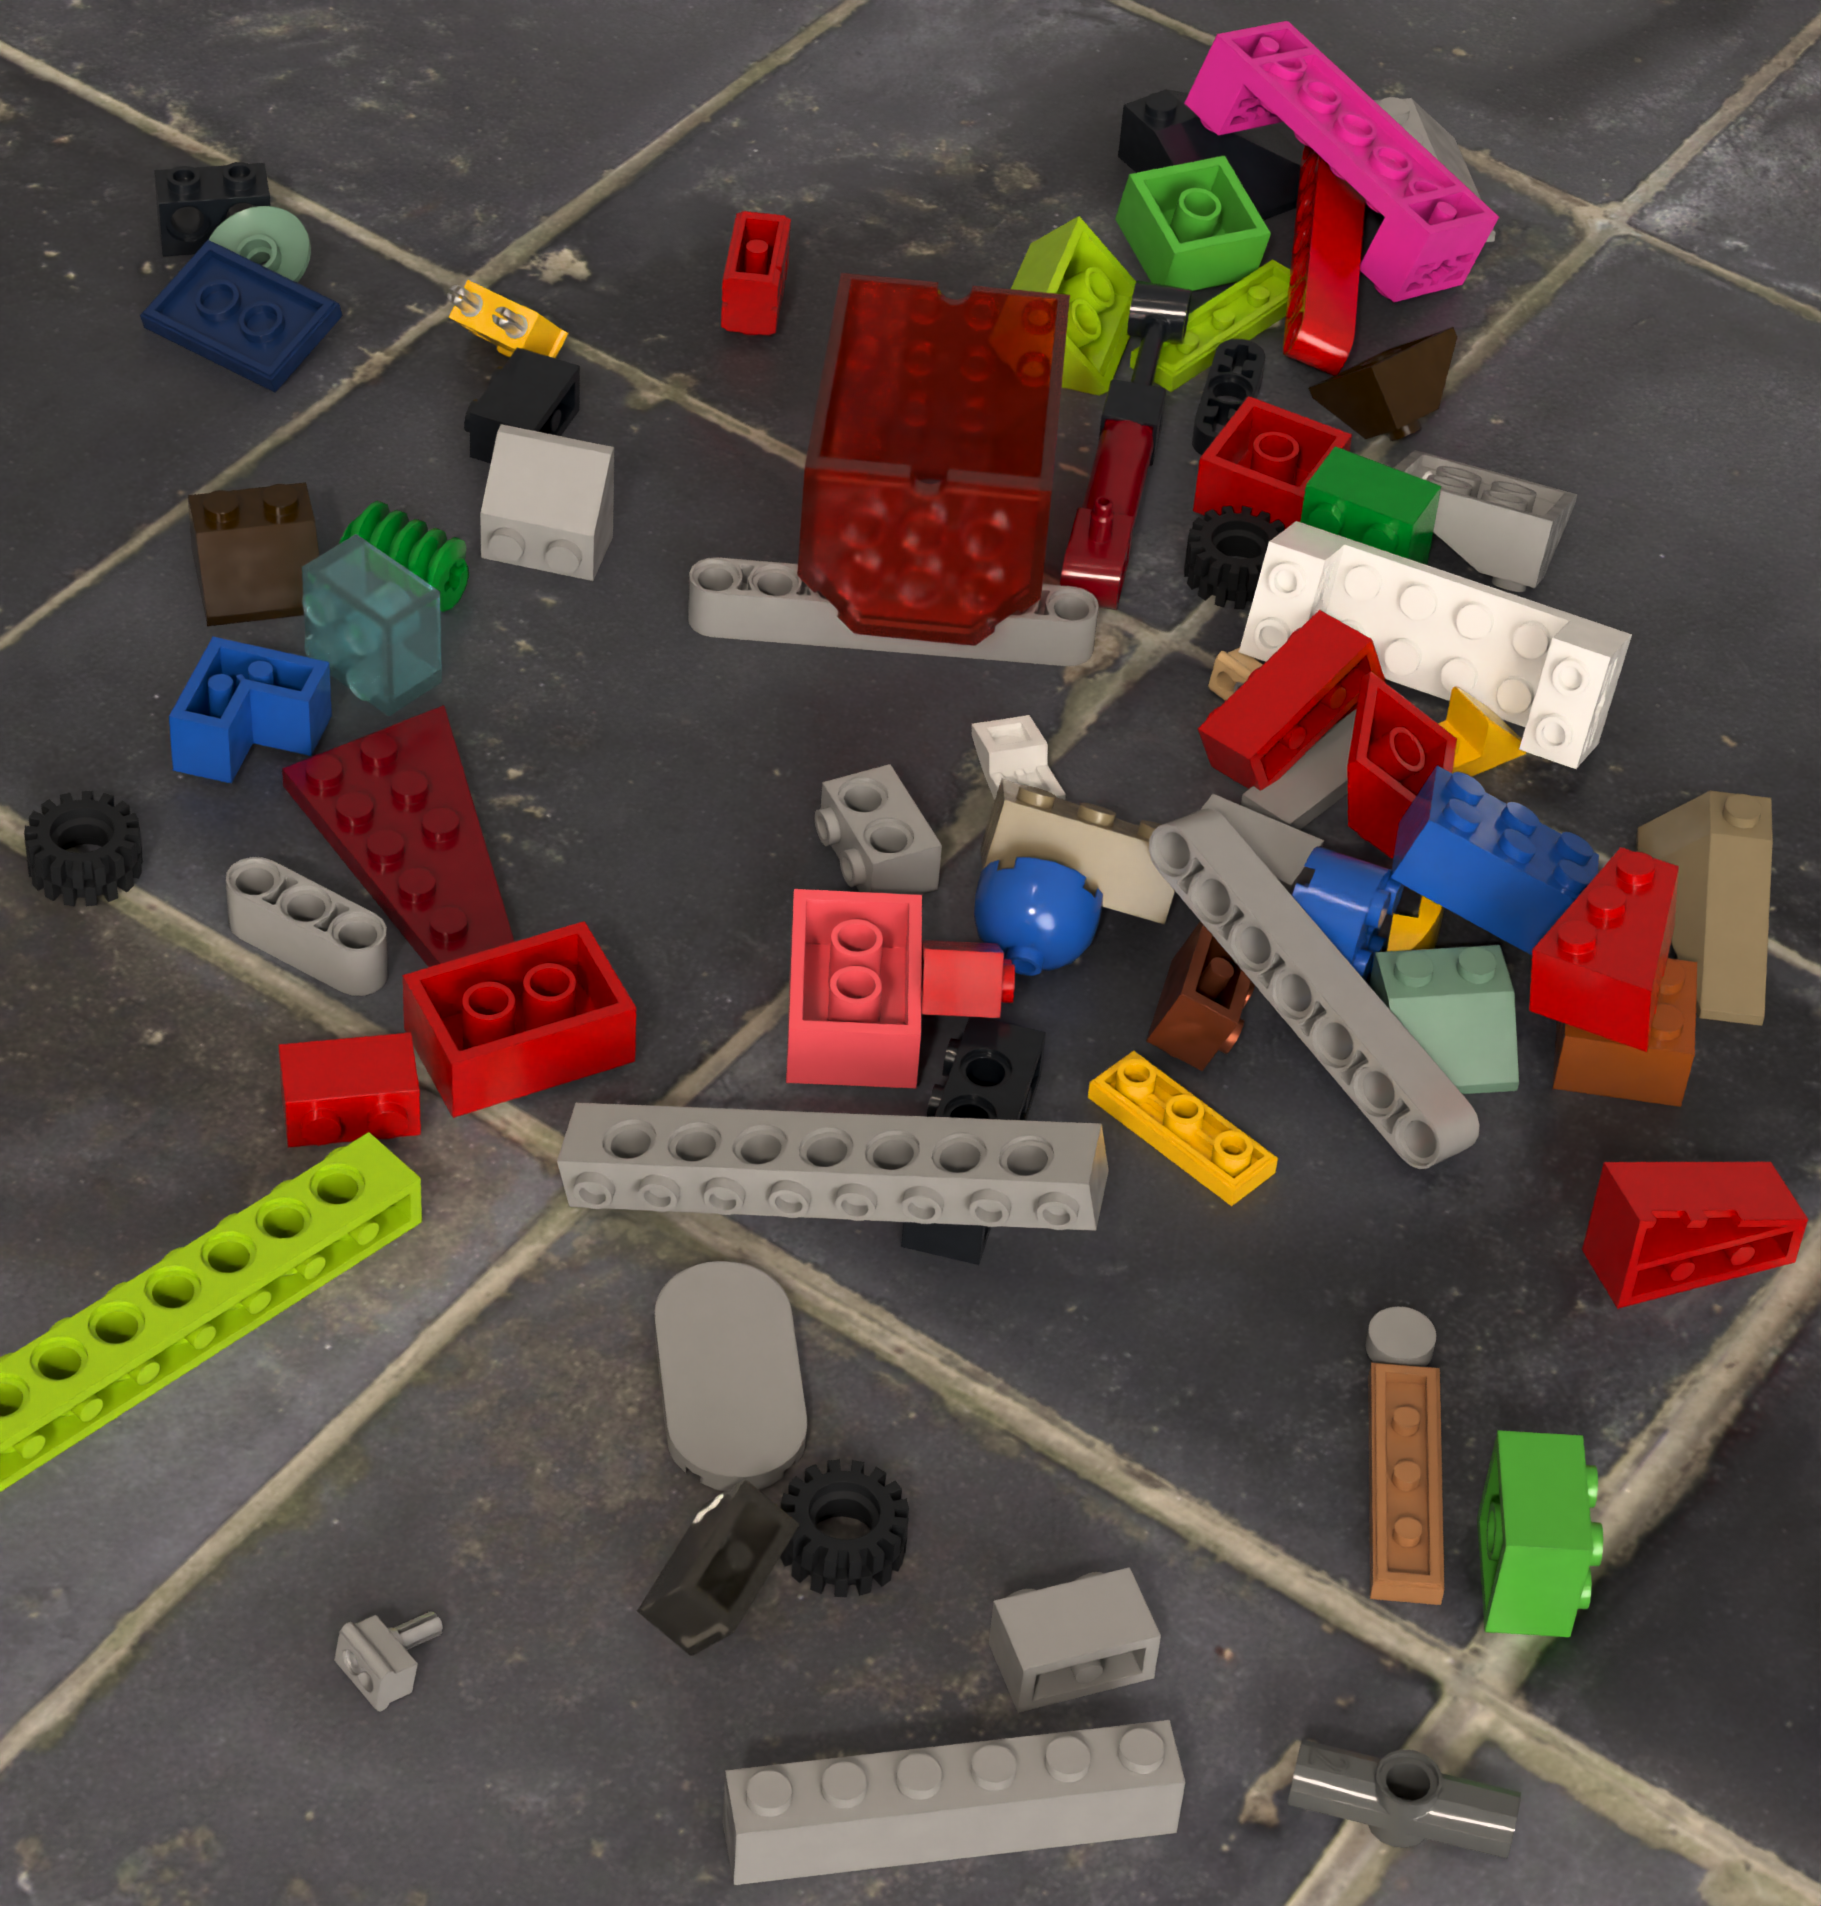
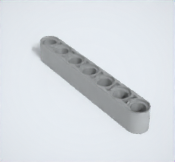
[688,557,1099,666]
[1149,808,1480,1169]

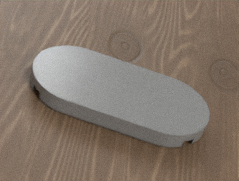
[654,1261,807,1492]

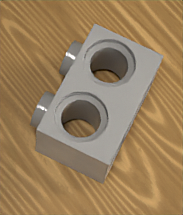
[814,764,942,895]

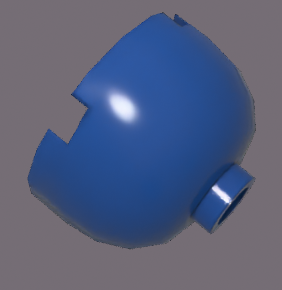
[974,857,1103,976]

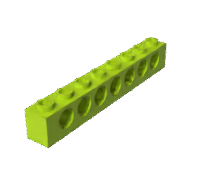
[0,1132,422,1492]

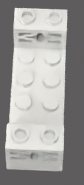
[1239,521,1632,769]

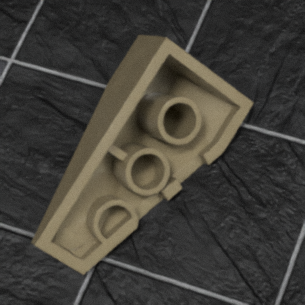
[1636,791,1773,1026]

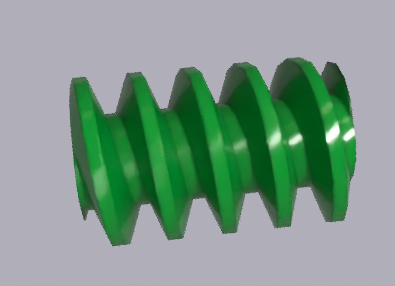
[337,500,469,612]

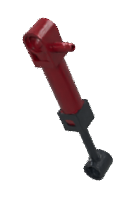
[1060,280,1192,610]

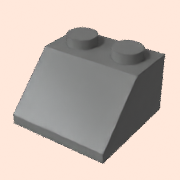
[480,424,614,581]

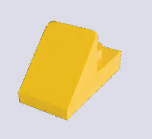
[1438,686,1526,777]

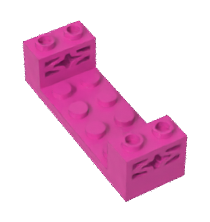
[1184,21,1499,302]

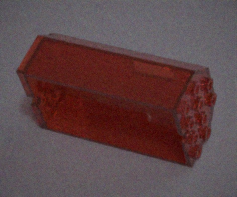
[797,273,1070,646]

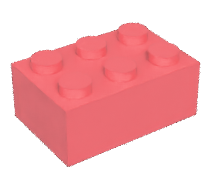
[786,889,922,1089]

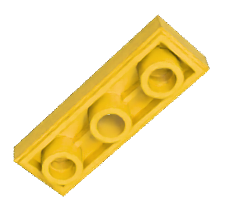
[1088,1050,1278,1206]

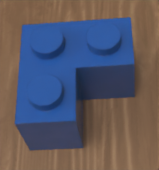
[169,637,332,784]

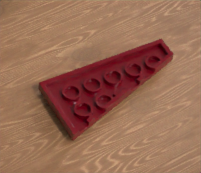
[282,705,515,967]

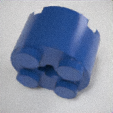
[1292,846,1404,981]

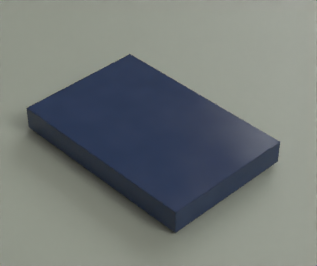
[140,240,343,393]

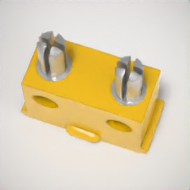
[447,280,569,359]

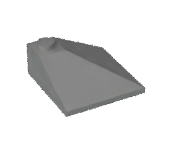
[1394,450,1578,592]

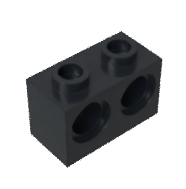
[154,162,271,257]

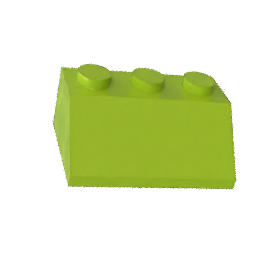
[988,216,1136,396]

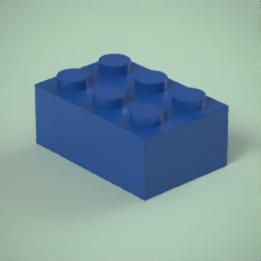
[1390,766,1599,955]

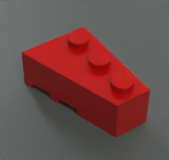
[1197,610,1386,791]
[1529,847,1679,1052]
[1582,1162,1808,1309]

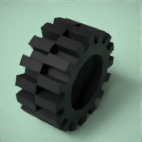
[1184,506,1285,610]
[24,791,143,907]
[778,1459,909,1597]

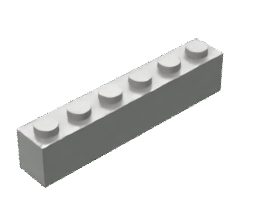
[723,1720,1186,1885]

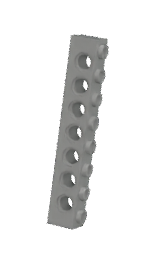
[557,1103,1109,1231]

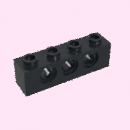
[901,1017,1046,1265]

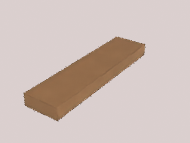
[1368,1362,1444,1605]

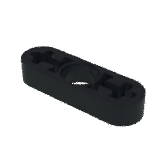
[1192,339,1265,455]

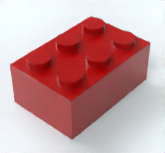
[402,921,636,1118]

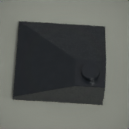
[1118,89,1303,221]

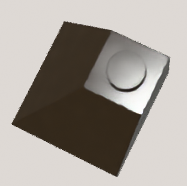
[1308,327,1457,441]

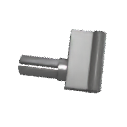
[334,1612,443,1712]

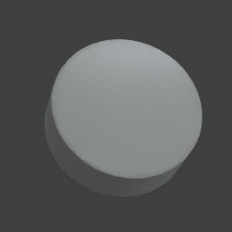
[1365,1306,1436,1367]

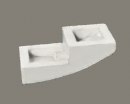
[972,715,1066,800]

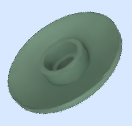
[209,206,311,283]

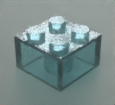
[302,534,442,716]

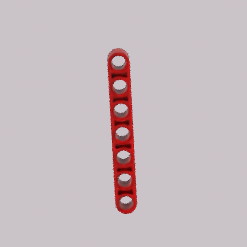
[1283,145,1365,376]

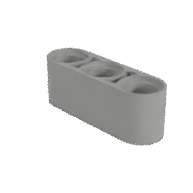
[226,857,388,996]

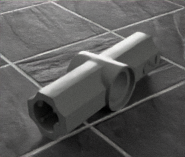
[1287,1739,1521,1859]

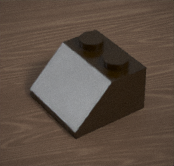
[188,482,326,627]

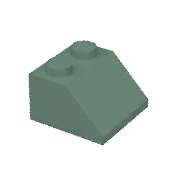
[1369,945,1519,1094]

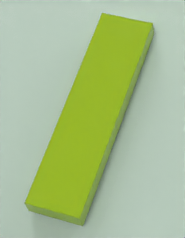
[1129,259,1290,392]

